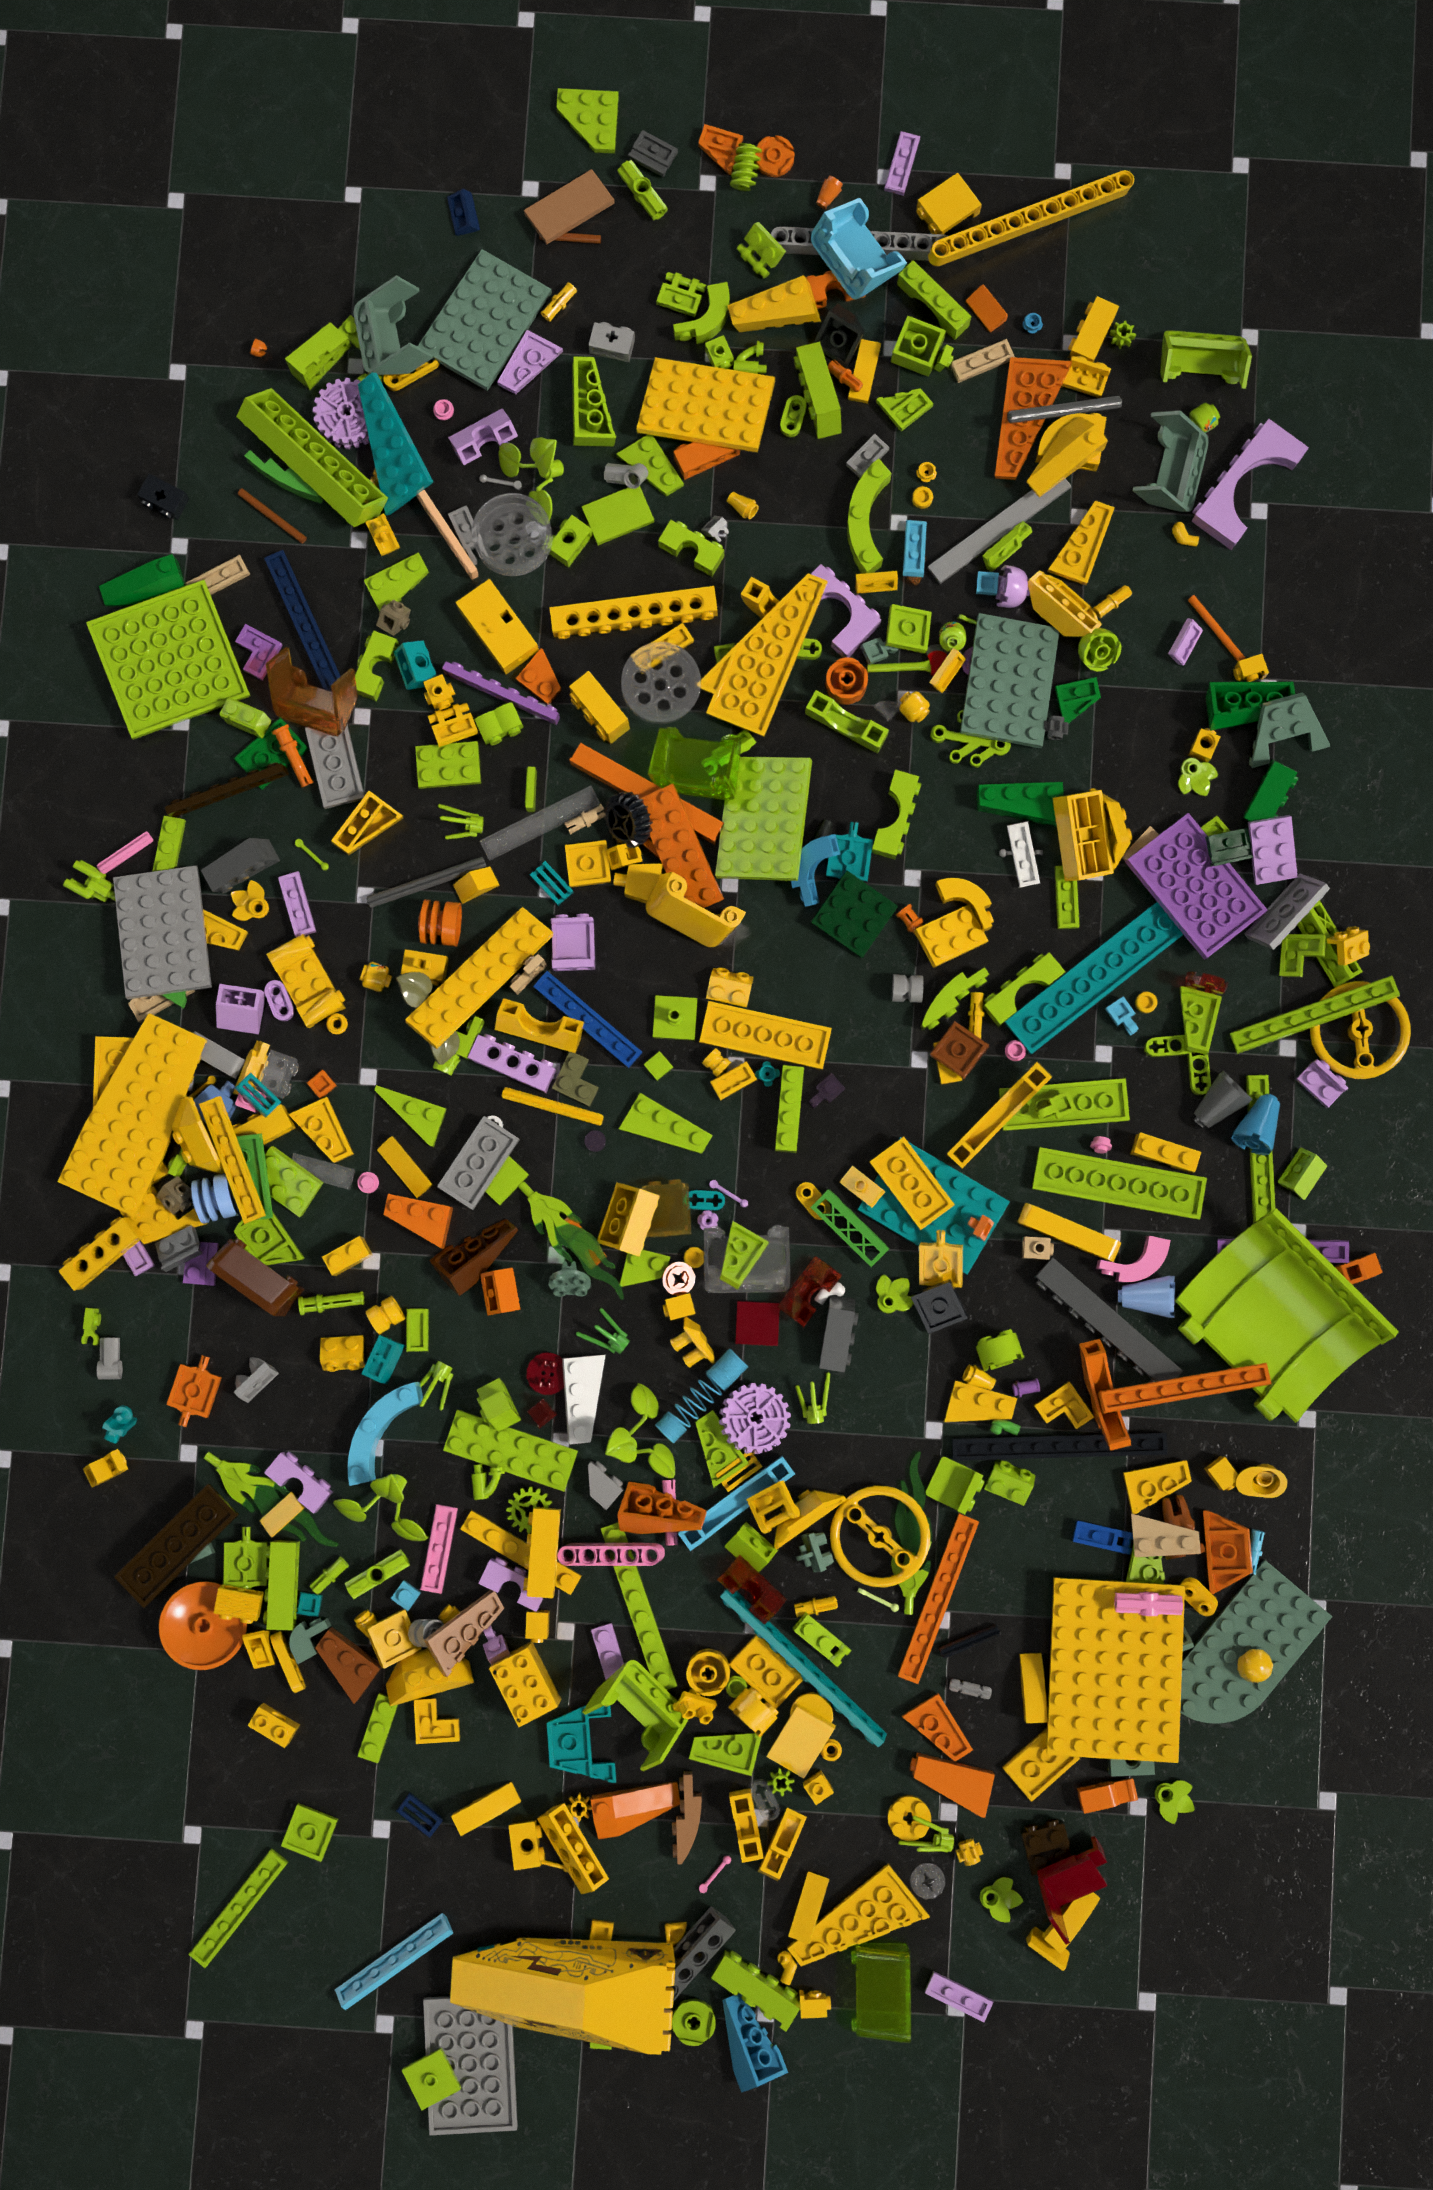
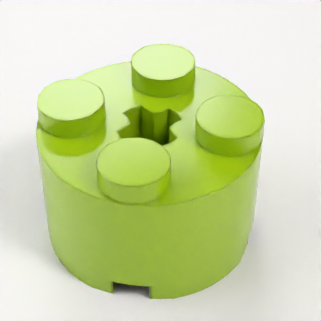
[976,1329,1025,1371]

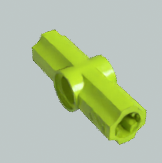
[617,160,668,220]
[345,1549,410,1599]

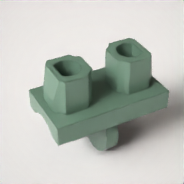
[796,1532,834,1572]

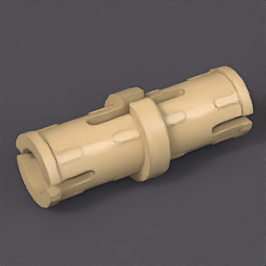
[565,804,606,835]

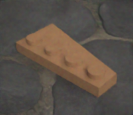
[424,1590,504,1677]

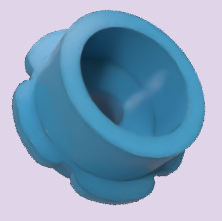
[1022,313,1043,334]

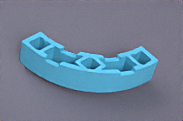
[348,1382,423,1486]

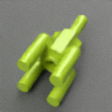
[63,860,116,902]

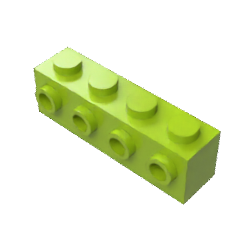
[263,1540,300,1630]

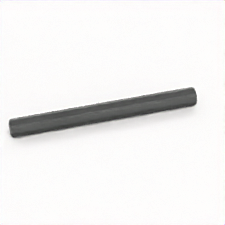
[1007,396,1122,423]
[366,857,486,908]

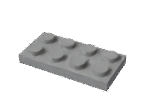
[305,718,365,809]
[1244,873,1330,950]
[437,1116,520,1210]

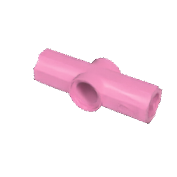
[1114,1592,1183,1616]

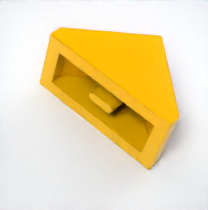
[453,867,500,904]

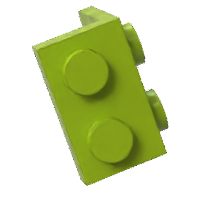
[925,1457,984,1515]

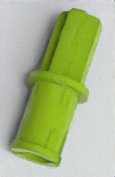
[310,1556,349,1594]

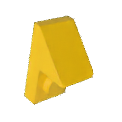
[242,1631,275,1669]

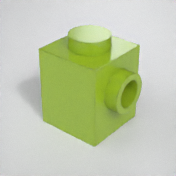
[705,335,734,369]

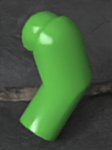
[990,1420,1021,1436]

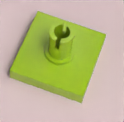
[653,995,698,1041]

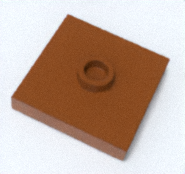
[930,1021,989,1080]

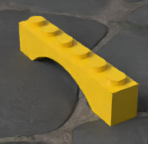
[947,1062,1052,1168]

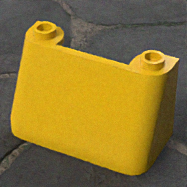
[646,872,746,947]

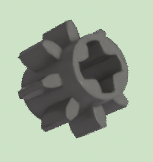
[1044,716,1069,740]

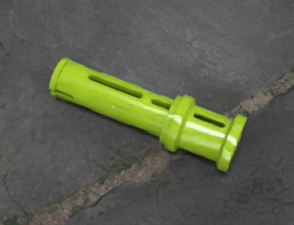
[298,1291,365,1315]

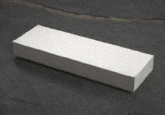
[1007,822,1040,888]

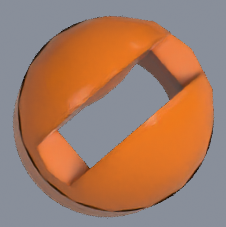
[250,339,267,357]

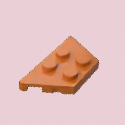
[1203,1510,1253,1594]

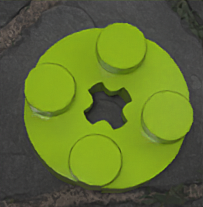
[672,1999,716,2046]

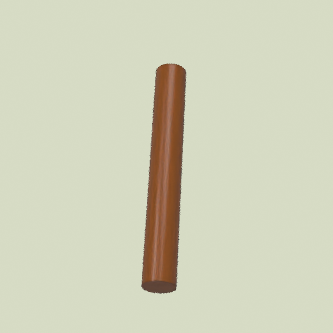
[539,233,601,244]

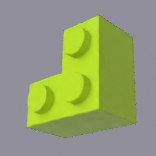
[477,1378,521,1432]

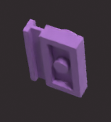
[183,1242,219,1286]

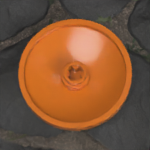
[159,1582,247,1670]

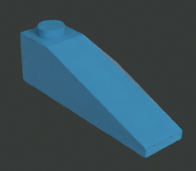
[722,1993,788,2093]

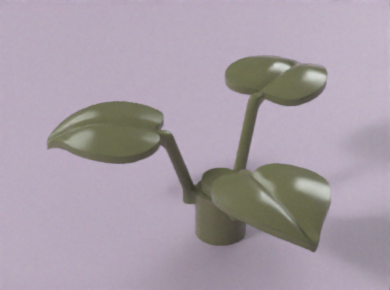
[396,972,460,1065]

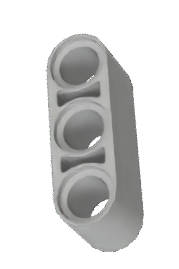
[193,1031,246,1079]

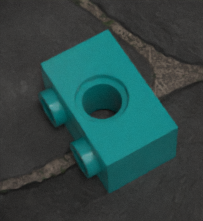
[393,640,436,690]

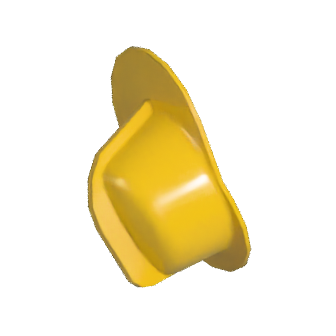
[1236,1464,1287,1498]

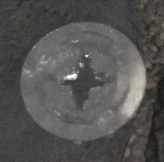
[910,1863,945,1899]

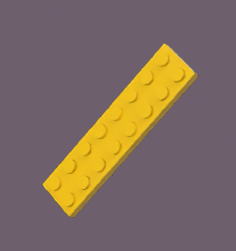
[405,907,553,1049]

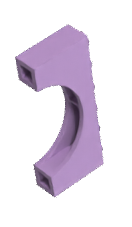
[1192,419,1309,550]

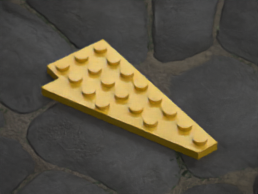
[696,573,828,737]

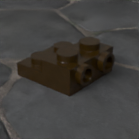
[1020,1818,1072,1875]

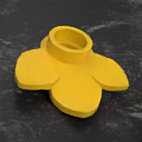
[231,880,269,921]

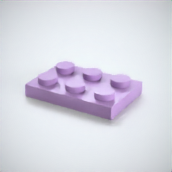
[1248,815,1298,885]

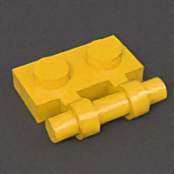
[428,703,478,747]

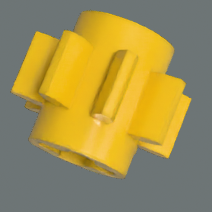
[566,1793,592,1822]
[955,1839,983,1866]

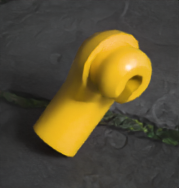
[1172,522,1199,547]
[777,1951,797,1985]

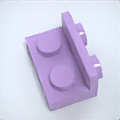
[1295,1059,1348,1108]

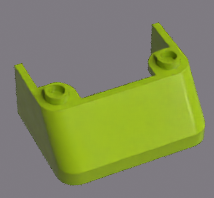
[1160,331,1252,389]
[582,1660,688,1771]

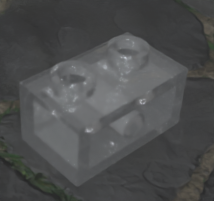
[256,1049,299,1099]

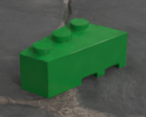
[1243,759,1299,821]

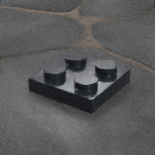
[911,1279,968,1334]

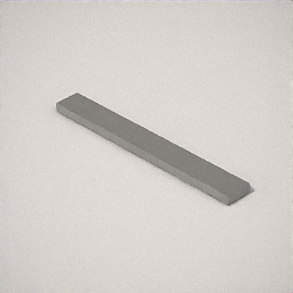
[927,478,1071,584]

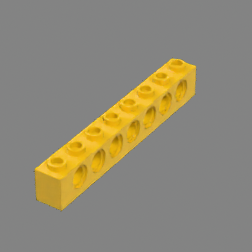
[549,586,718,639]

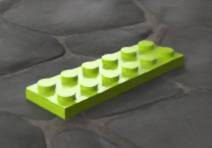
[999,1078,1130,1131]
[443,1410,578,1492]

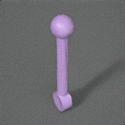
[709,1180,748,1207]

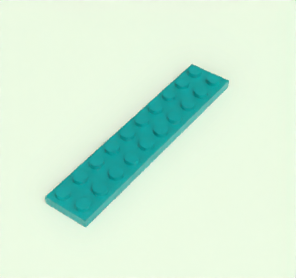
[1004,902,1184,1055]

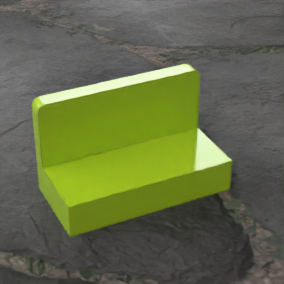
[1278,1147,1327,1200]
[725,1522,778,1575]

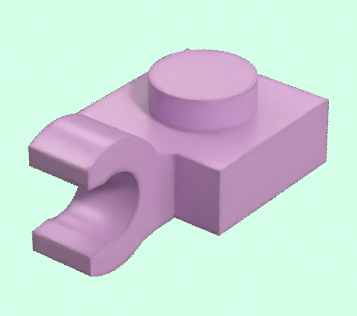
[483,1625,510,1665]

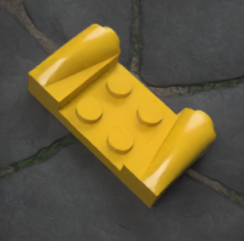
[266,934,346,1028]

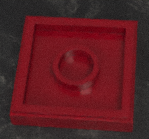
[735,1301,780,1346]

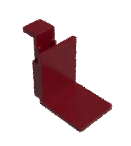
[1037,1836,1107,1945]

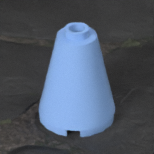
[1118,1275,1175,1318]

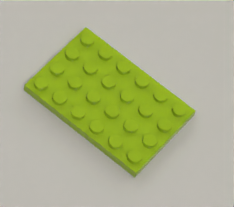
[715,757,812,881]

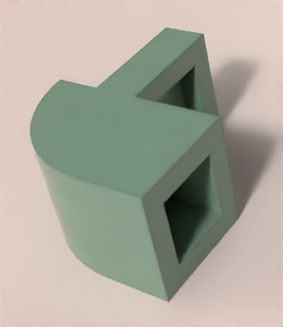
[289,1617,331,1664]

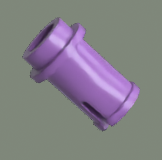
[1012,1378,1040,1397]

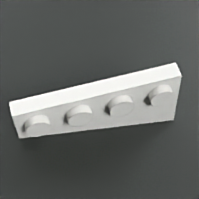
[562,1354,605,1444]

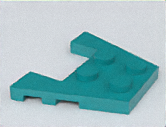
[547,1705,617,1783]

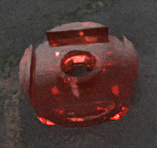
[1185,971,1228,995]

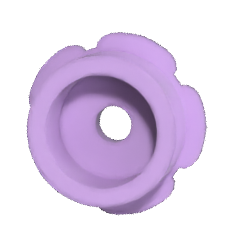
[697,1210,718,1231]

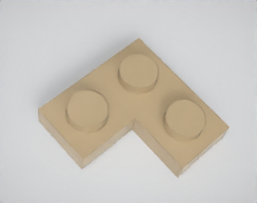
[510,954,547,995]

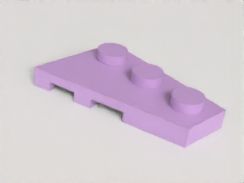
[497,330,563,394]

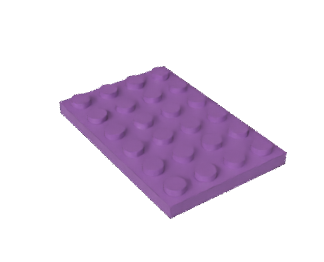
[1125,813,1268,960]

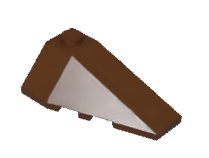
[429,1219,518,1296]

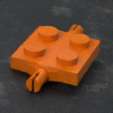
[166,1355,222,1427]

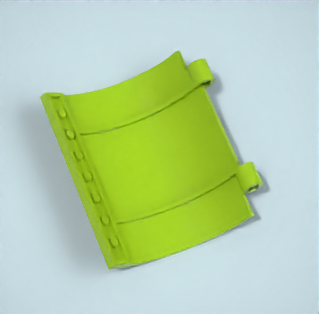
[1175,1208,1399,1423]

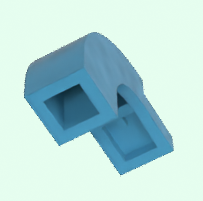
[791,834,840,907]

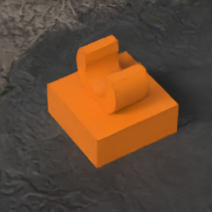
[968,1215,994,1241]

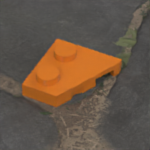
[516,648,561,705]

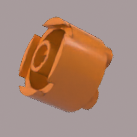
[825,657,868,705]

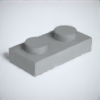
[846,434,890,478]

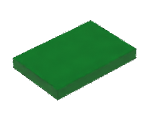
[234,717,309,790]

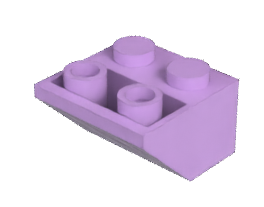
[216,984,265,1035]

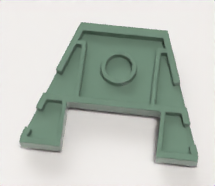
[1249,692,1330,768]

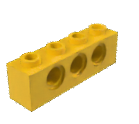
[59,1217,145,1291]
[537,1803,609,1894]

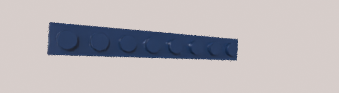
[264,550,351,707]

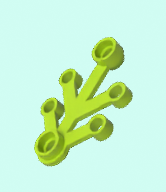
[930,710,1011,768]

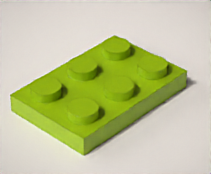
[415,741,481,789]
[265,1146,324,1217]

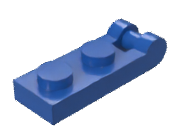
[1072,1520,1133,1555]

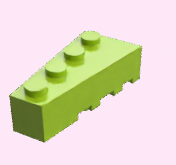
[793,342,842,439]
[572,357,616,447]
[711,1950,800,2032]

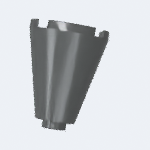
[1194,1071,1253,1128]

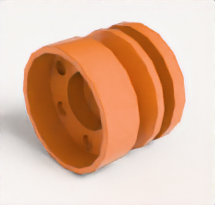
[418,899,462,947]

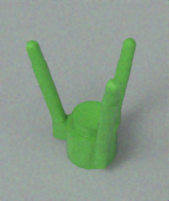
[576,1308,630,1354]

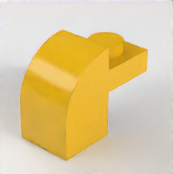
[83,1449,128,1488]

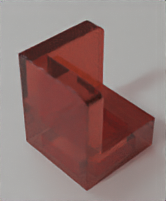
[527,1398,558,1429]

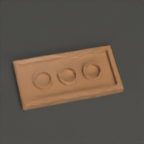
[524,169,614,245]

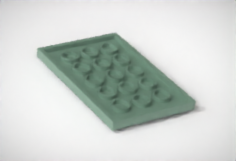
[417,249,552,391]
[960,613,1059,748]

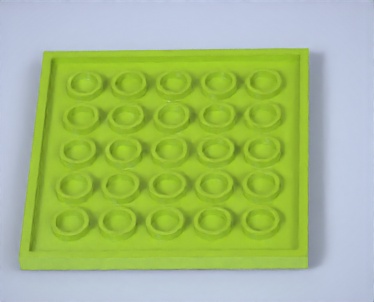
[86,580,250,740]

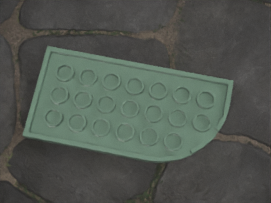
[1180,1559,1332,1724]

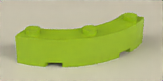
[847,458,892,574]

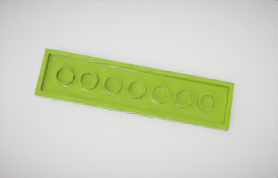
[1032,1147,1207,1220]

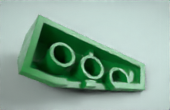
[99,554,186,606]

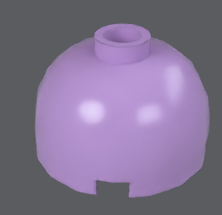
[996,565,1030,608]

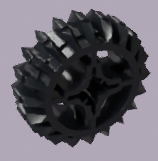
[603,792,653,848]

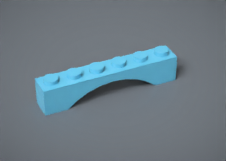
[678,1456,795,1551]

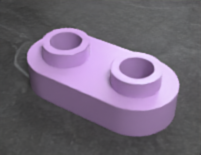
[264,980,294,1021]

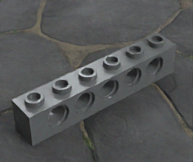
[664,1906,736,2009]

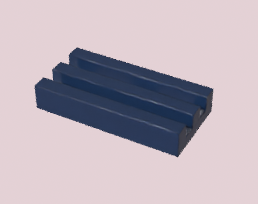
[396,1792,444,1838]

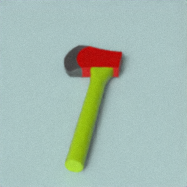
[867,644,948,676]

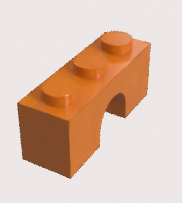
[806,271,866,309]

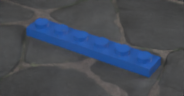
[533,971,643,1068]

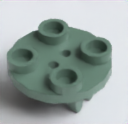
[548,1261,591,1297]

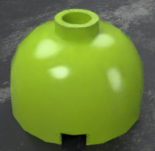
[1078,628,1121,672]

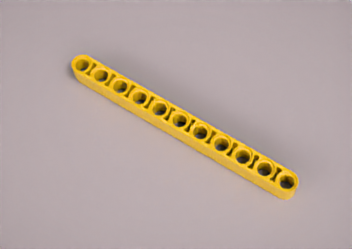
[928,170,1134,266]

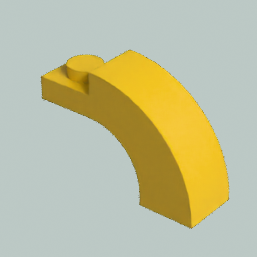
[935,878,994,932]

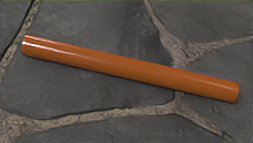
[237,488,307,544]

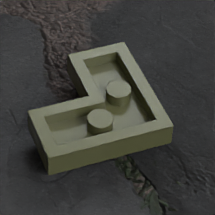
[552,1052,599,1107]

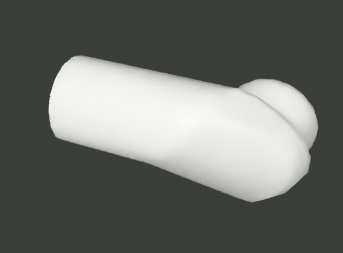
[814,1282,845,1305]

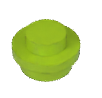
[725,1676,747,1698]

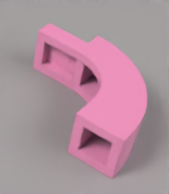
[1096,1236,1171,1282]

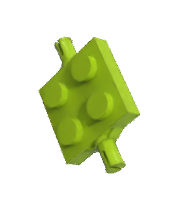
[224,1527,268,1589]

